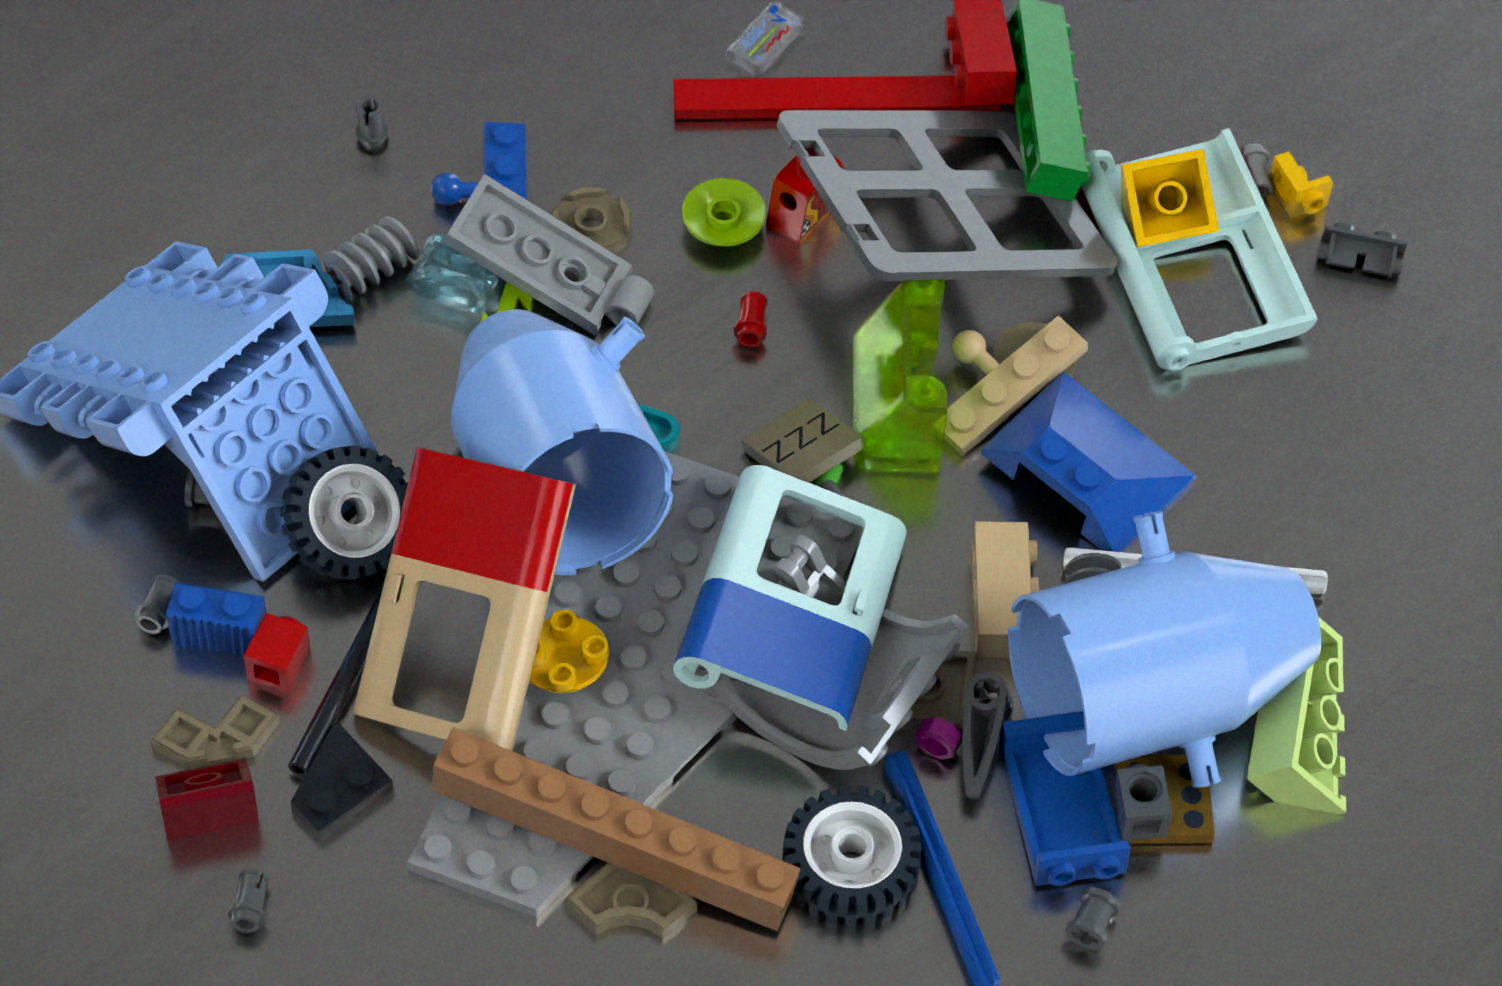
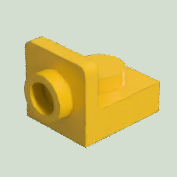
[1270,151,1333,218]

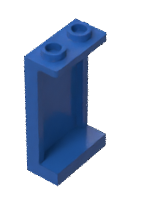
[999,711,1131,886]

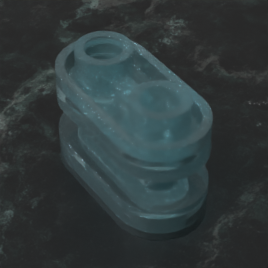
[407,234,500,312]

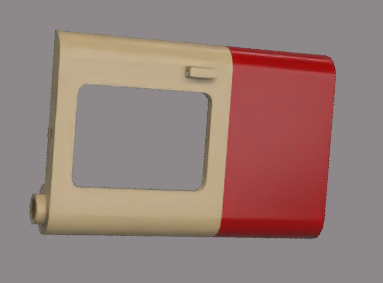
[353,447,576,751]

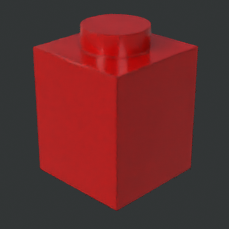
[244,613,311,693]

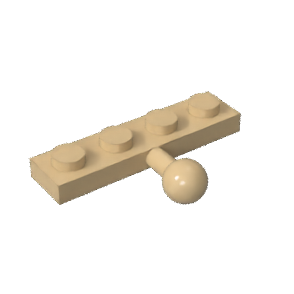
[932,316,1088,457]

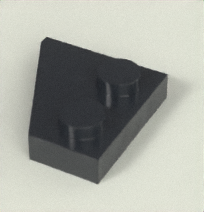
[290,722,393,841]

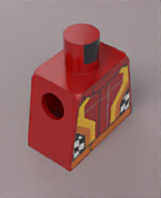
[766,149,844,246]

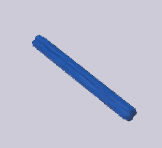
[884,750,1000,986]

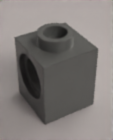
[1112,764,1172,841]

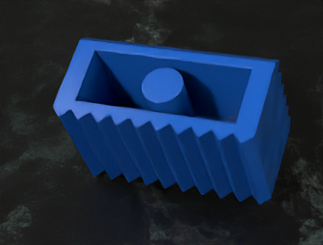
[166,582,267,657]

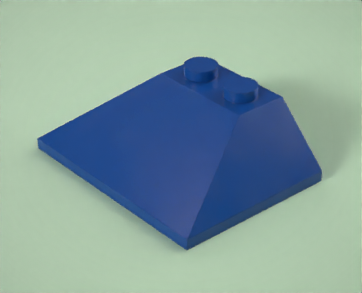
[980,371,1196,552]

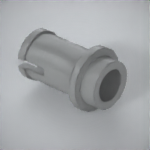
[1240,143,1273,198]

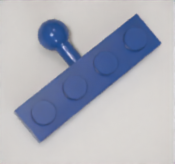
[430,122,527,206]

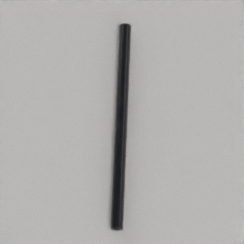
[288,448,464,777]

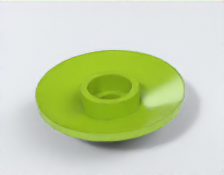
[682,178,766,246]

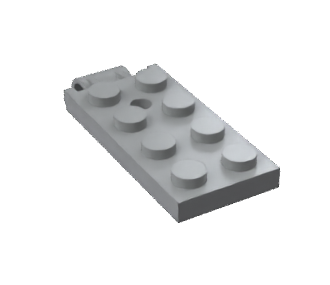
[443,174,655,335]

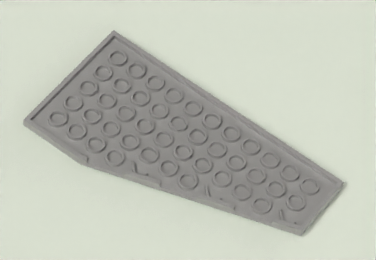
[407,451,863,918]

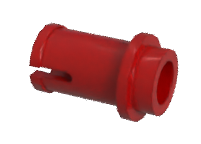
[733,291,768,347]

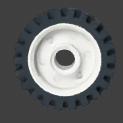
[280,445,408,579]
[782,785,921,926]

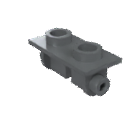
[1318,222,1408,277]

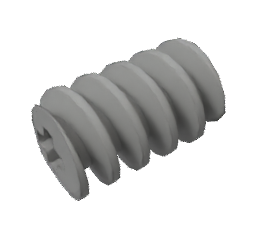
[323,216,420,302]

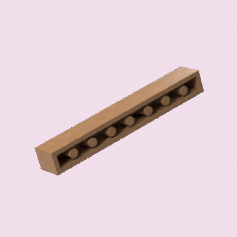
[432,727,800,931]

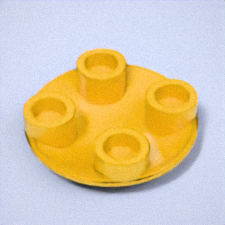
[529,609,609,693]

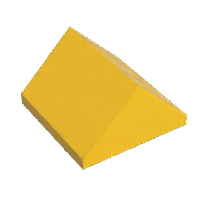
[1121,149,1219,247]

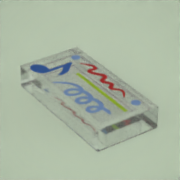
[726,0,806,76]

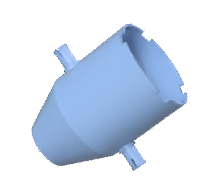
[451,309,673,575]
[1008,511,1321,787]

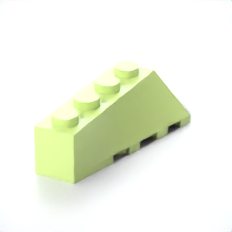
[1247,616,1346,815]

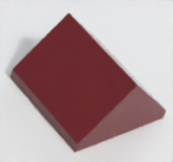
[155,758,259,841]

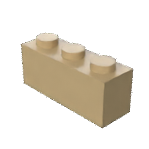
[972,521,1039,659]

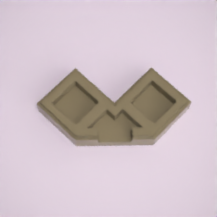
[150,695,280,769]

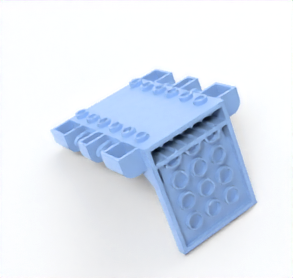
[0,241,379,582]

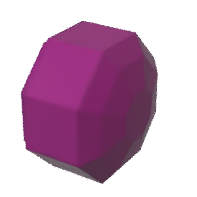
[915,717,962,759]

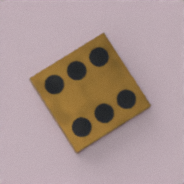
[1114,755,1215,844]

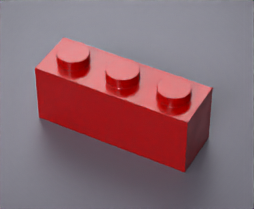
[945,0,1017,105]

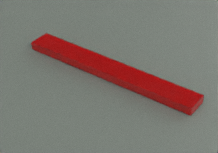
[673,75,1000,119]

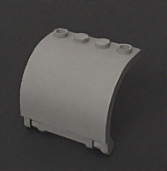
[698,535,968,770]

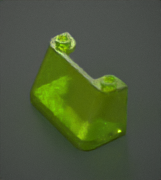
[853,280,947,472]

